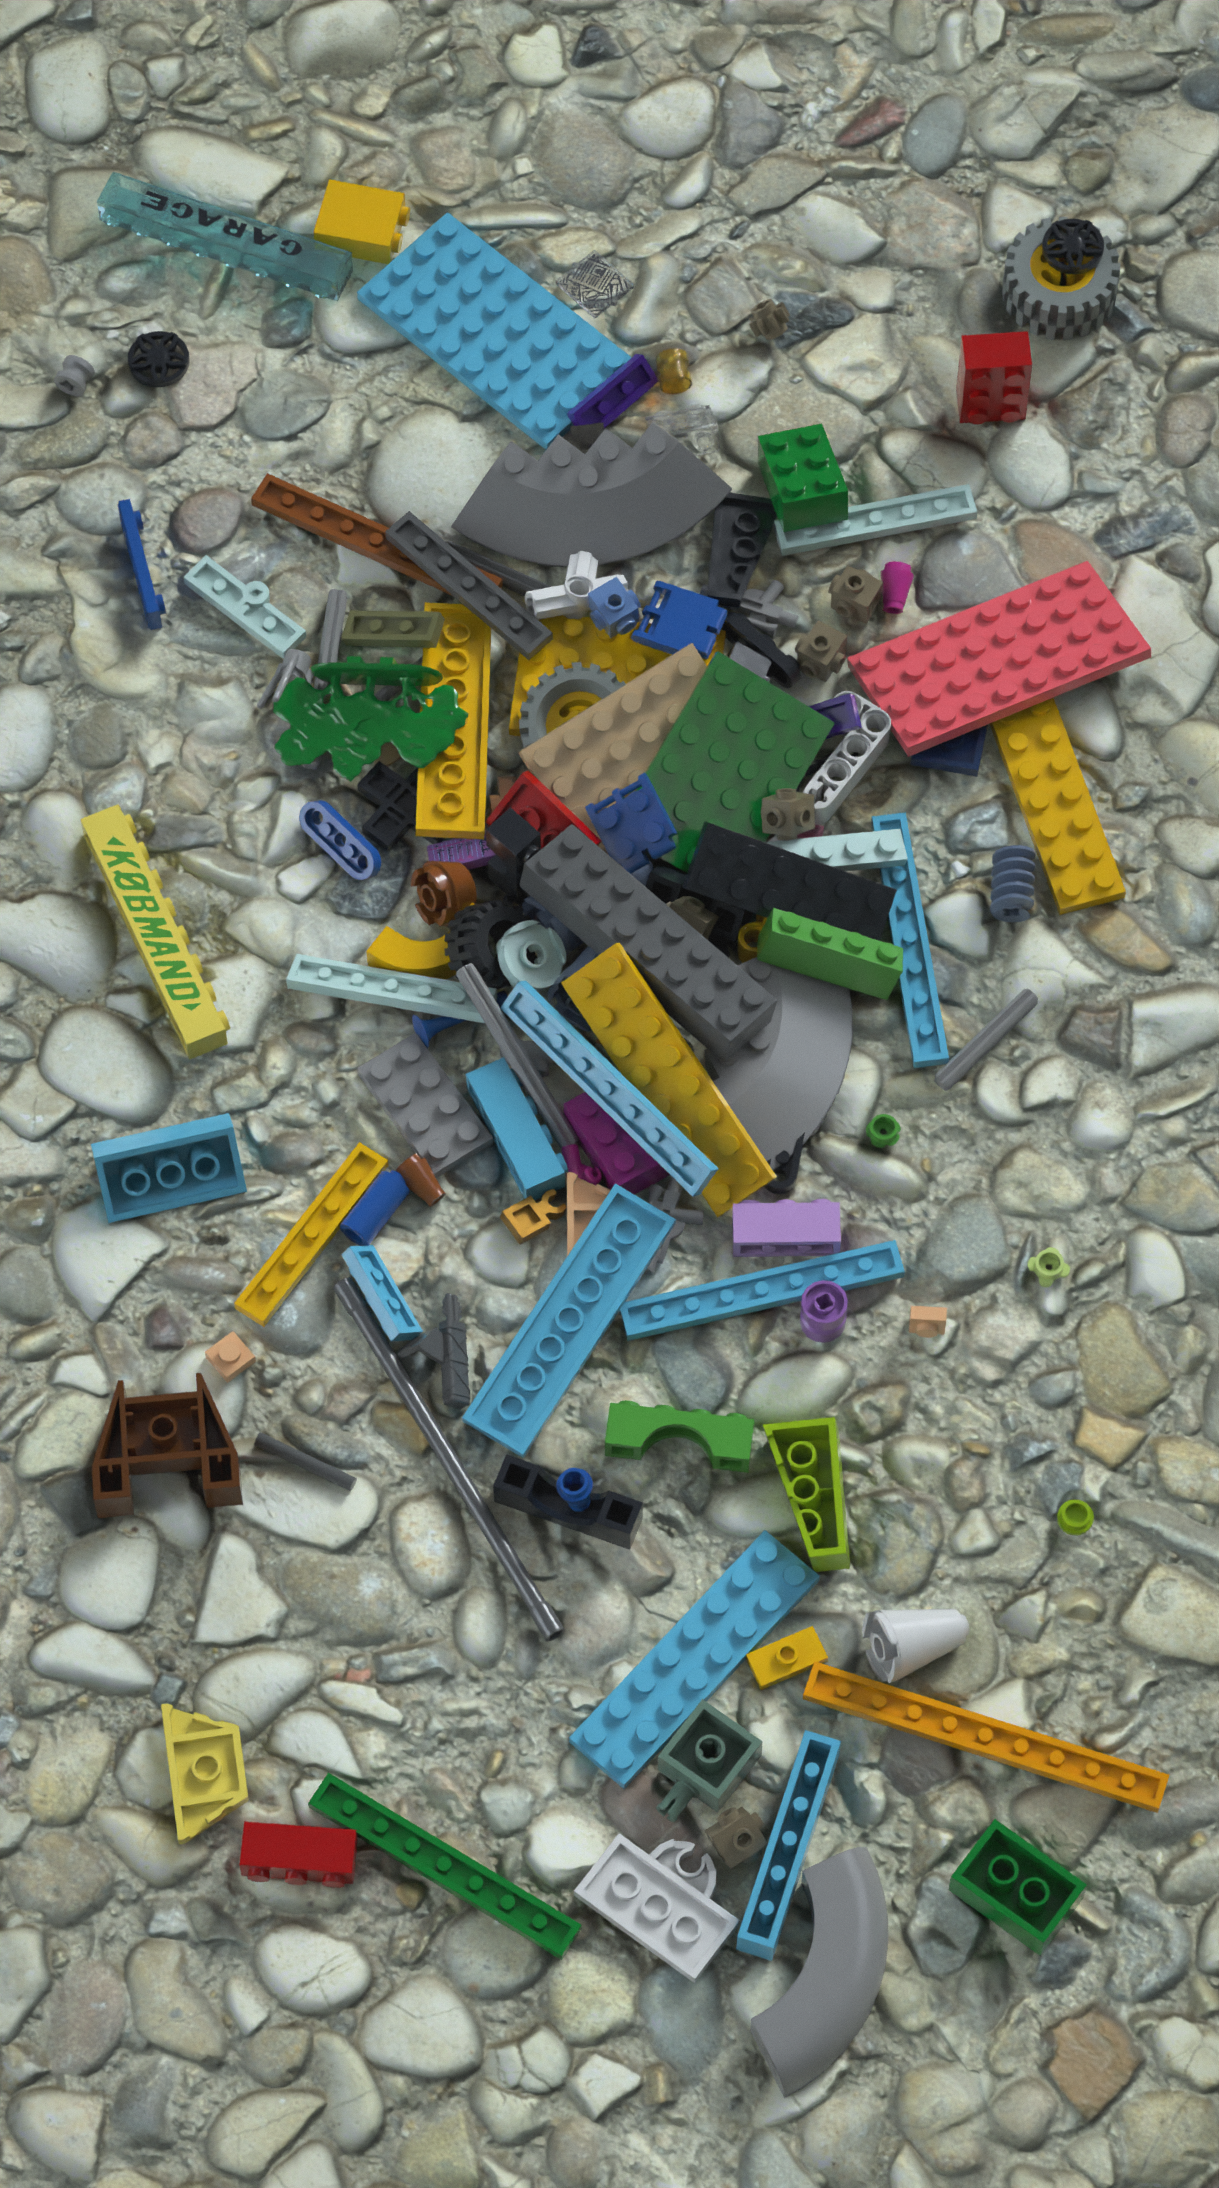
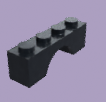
[493,1454,643,1550]

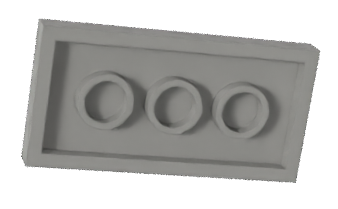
[357,1033,493,1178]

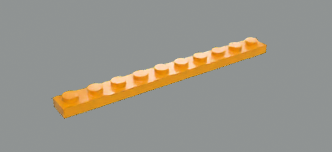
[803,1661,1169,1813]

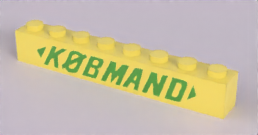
[80,804,230,1060]

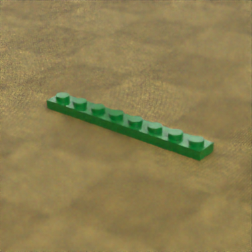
[308,1773,582,1960]

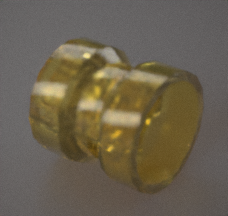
[656,348,692,394]

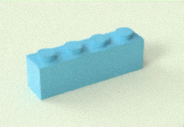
[466,1057,568,1200]

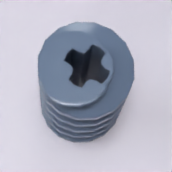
[990,845,1036,922]

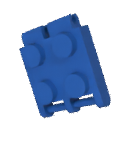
[631,581,727,659]
[585,773,677,874]

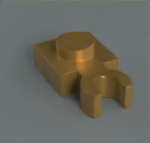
[500,1189,567,1245]

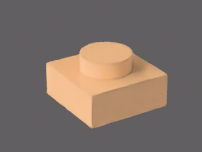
[909,1306,947,1338]
[205,1331,256,1383]

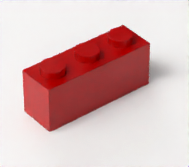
[239,1821,358,1888]

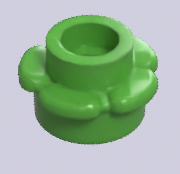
[866,1114,901,1148]

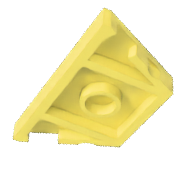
[161,1704,249,1845]

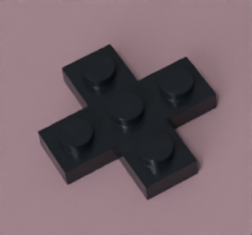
[357,761,445,852]

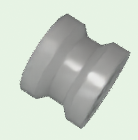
[54,355,95,396]

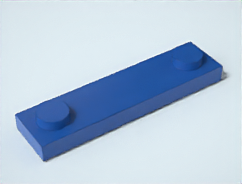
[117,499,166,630]

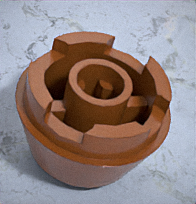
[411,861,477,927]

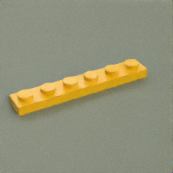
[234,1142,389,1327]

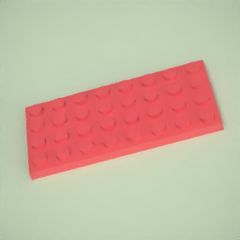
[847,561,1151,757]

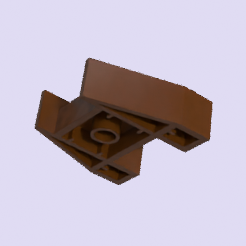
[92,1373,243,1518]

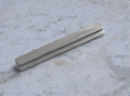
[934,988,1038,1091]

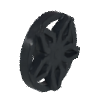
[1042,219,1104,274]
[128,331,190,387]

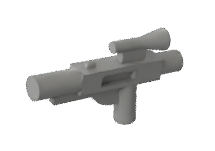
[700,580,799,637]
[644,1177,704,1275]

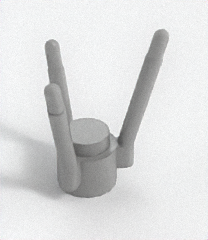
[257,649,314,709]

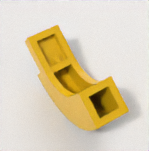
[366,903,475,980]

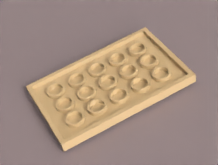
[518,643,707,855]

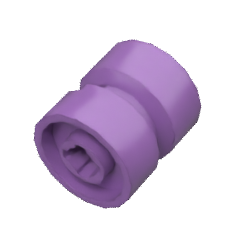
[800,1280,848,1343]

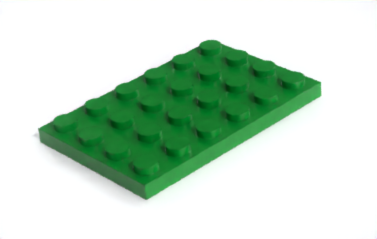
[635,651,835,873]

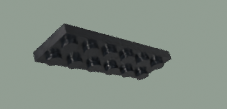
[682,822,897,941]

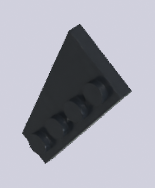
[707,492,777,608]

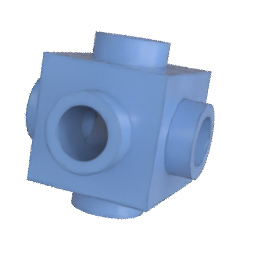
[588,576,641,638]

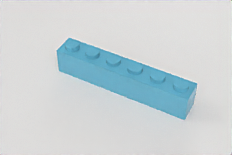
[736,1730,841,1961]

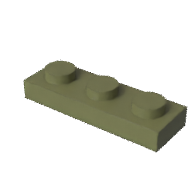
[341,610,445,648]

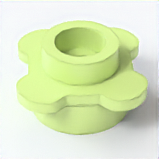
[1027,1247,1070,1287]

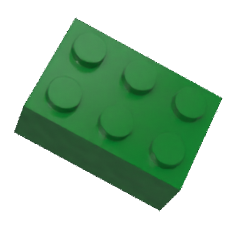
[758,423,848,532]
[948,1819,1087,1956]

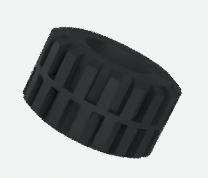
[444,900,538,989]

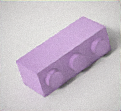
[732,1199,841,1257]

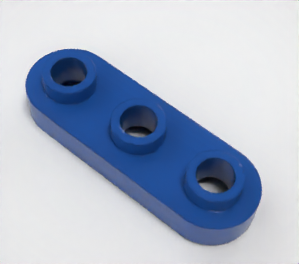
[299,800,381,880]

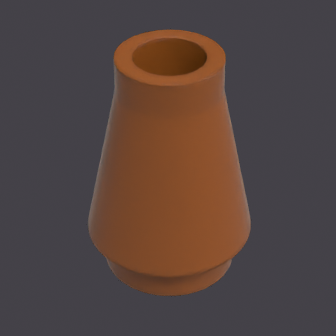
[396,1153,446,1207]

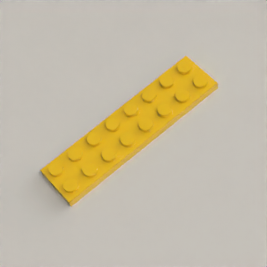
[415,602,491,840]
[989,697,1126,915]
[561,942,777,1218]

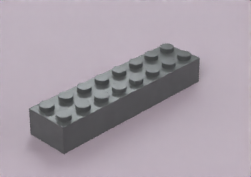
[520,824,777,1063]

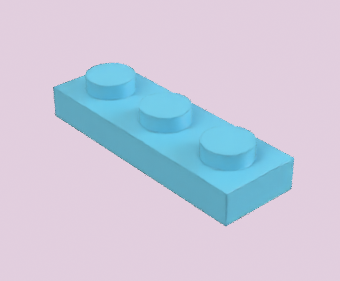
[341,1245,423,1342]

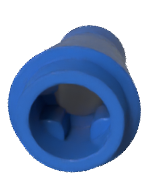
[556,1468,593,1512]

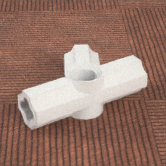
[524,551,628,620]

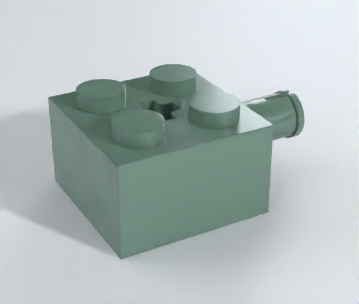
[656,1699,763,1822]

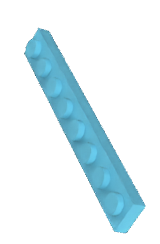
[871,812,949,1068]
[500,980,719,1197]
[619,1240,905,1341]

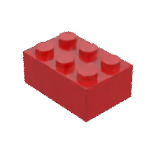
[956,331,1032,425]

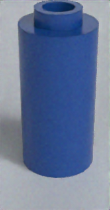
[339,1170,410,1246]

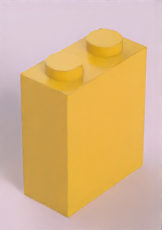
[313,179,410,264]

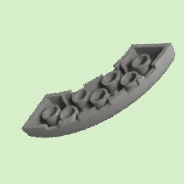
[750,1847,888,2098]

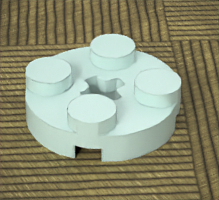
[495,920,566,991]

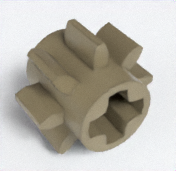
[748,299,790,340]

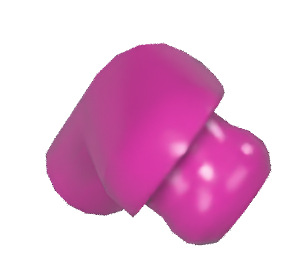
[561,1144,602,1186]

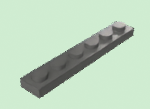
[385,511,553,660]

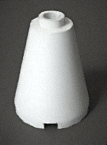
[862,1609,969,1683]

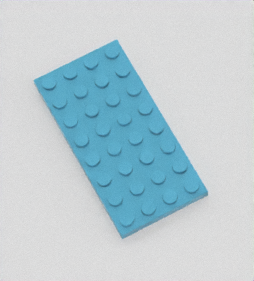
[357,212,632,450]

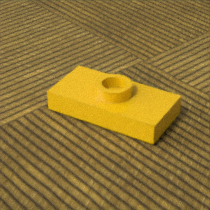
[746,1626,828,1690]

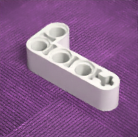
[803,691,891,825]

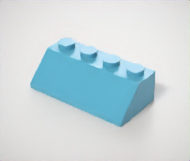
[91,1113,247,1223]

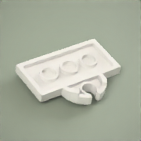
[574,1834,740,1983]

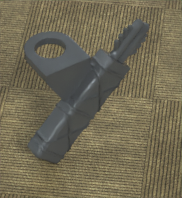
[397,1293,470,1409]

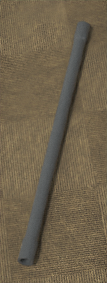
[333,1277,565,1642]

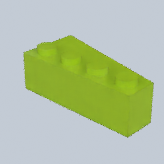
[763,1417,850,1572]

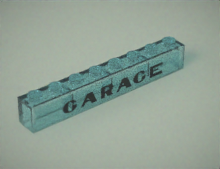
[97,172,353,301]

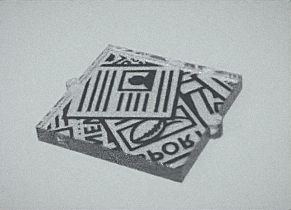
[556,250,634,319]

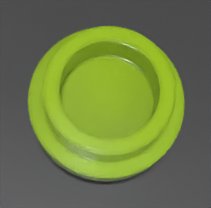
[1057,1500,1094,1536]

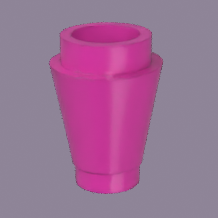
[880,561,914,614]

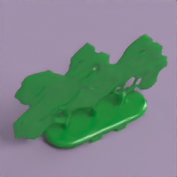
[273,656,469,782]

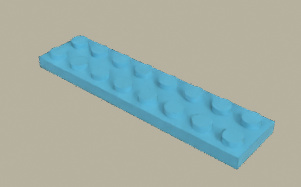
[462,1184,676,1458]
[569,1530,820,1789]

